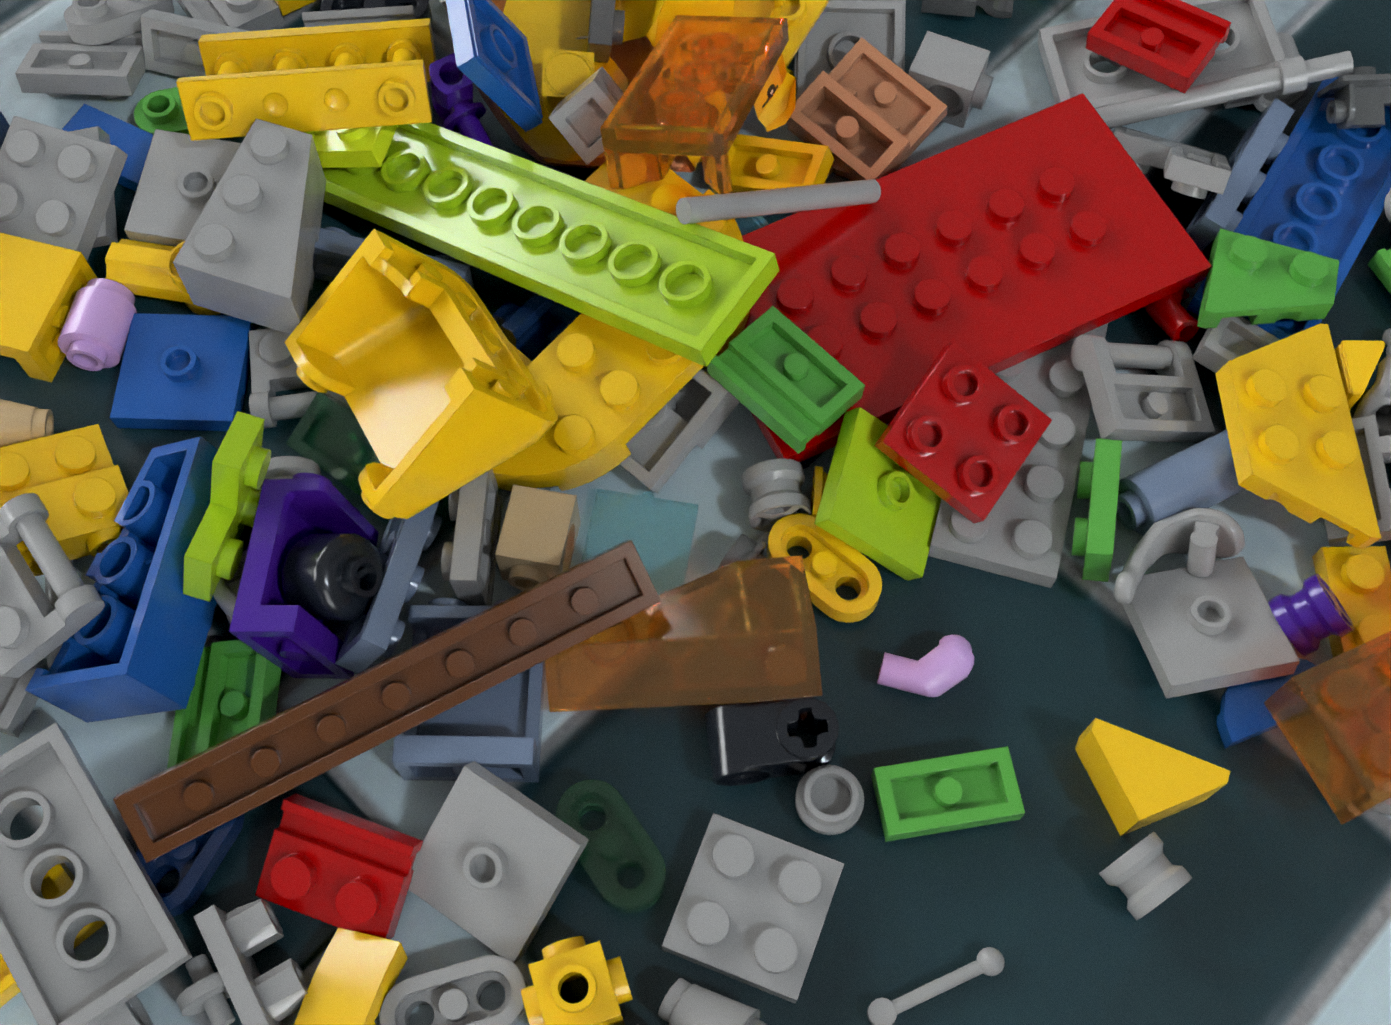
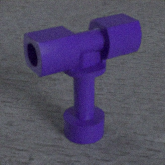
[429,53,494,147]

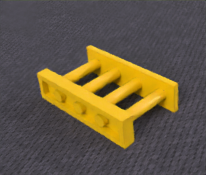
[176,18,436,141]

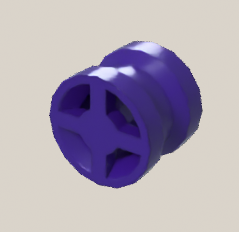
[1268,573,1354,657]

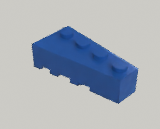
[25,436,218,723]

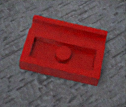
[1085,0,1231,94]
[255,793,423,939]

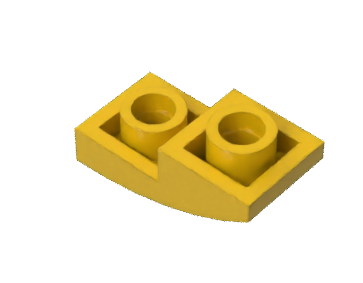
[294,928,408,1025]

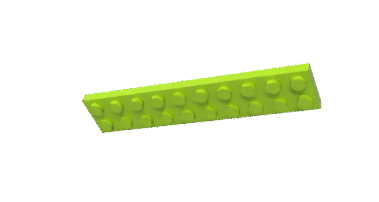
[323,123,780,367]

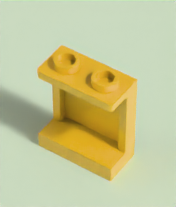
[0,232,97,383]

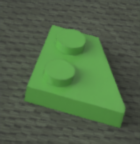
[1197,228,1339,329]

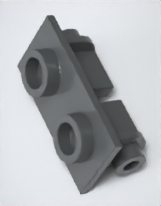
[1317,66,1391,129]

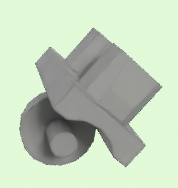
[176,899,309,1025]

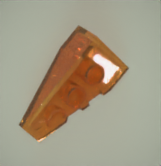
[545,555,822,712]

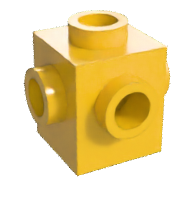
[521,936,633,1025]

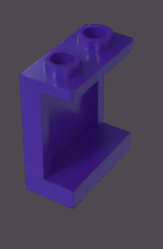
[229,473,379,679]

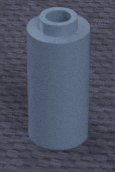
[1116,430,1246,536]

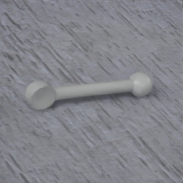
[867,947,1005,1025]

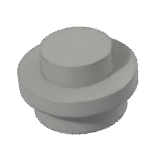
[795,765,864,835]

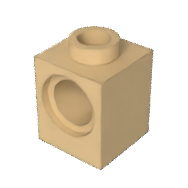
[495,485,581,591]

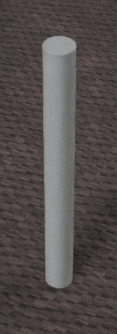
[676,179,881,224]

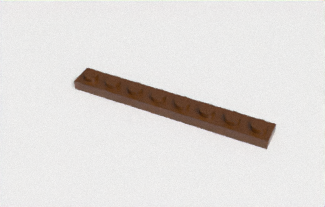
[113,539,661,863]

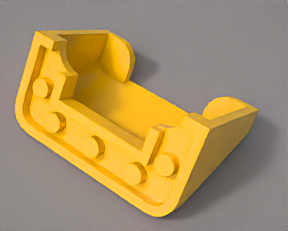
[285,229,558,519]

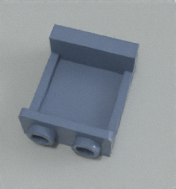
[392,598,546,782]

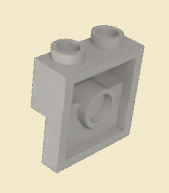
[620,366,740,493]

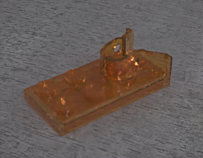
[600,15,789,194]

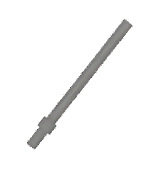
[1095,51,1354,129]

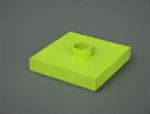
[814,407,941,581]

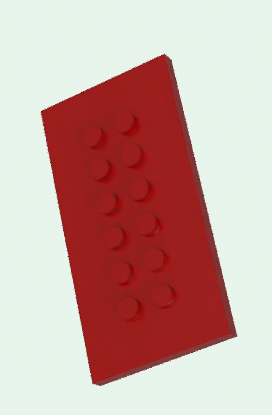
[742,93,1212,462]

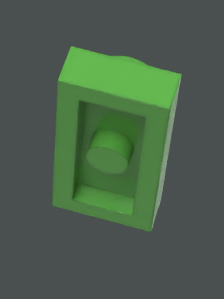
[1071,438,1122,582]
[871,746,1025,842]

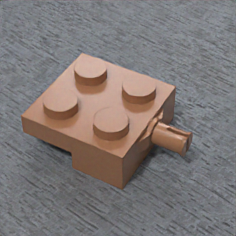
[787,37,948,181]

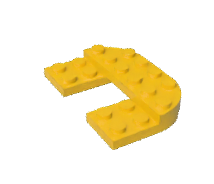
[493,138,750,492]

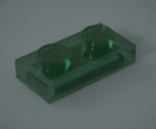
[286,392,381,496]

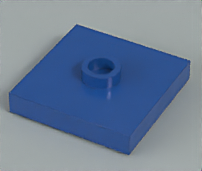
[445,0,543,132]
[110,313,257,431]

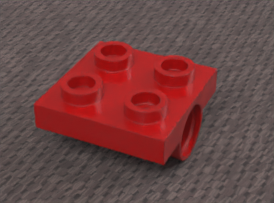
[874,341,1052,524]

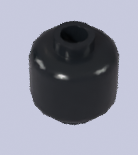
[282,533,384,621]

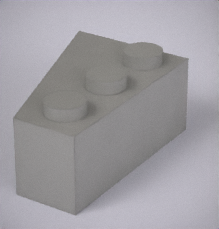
[173,118,326,334]

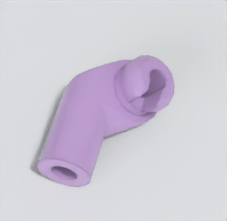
[877,634,975,697]

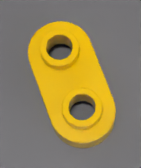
[767,513,882,623]

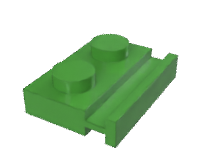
[708,306,865,454]
[167,639,281,769]

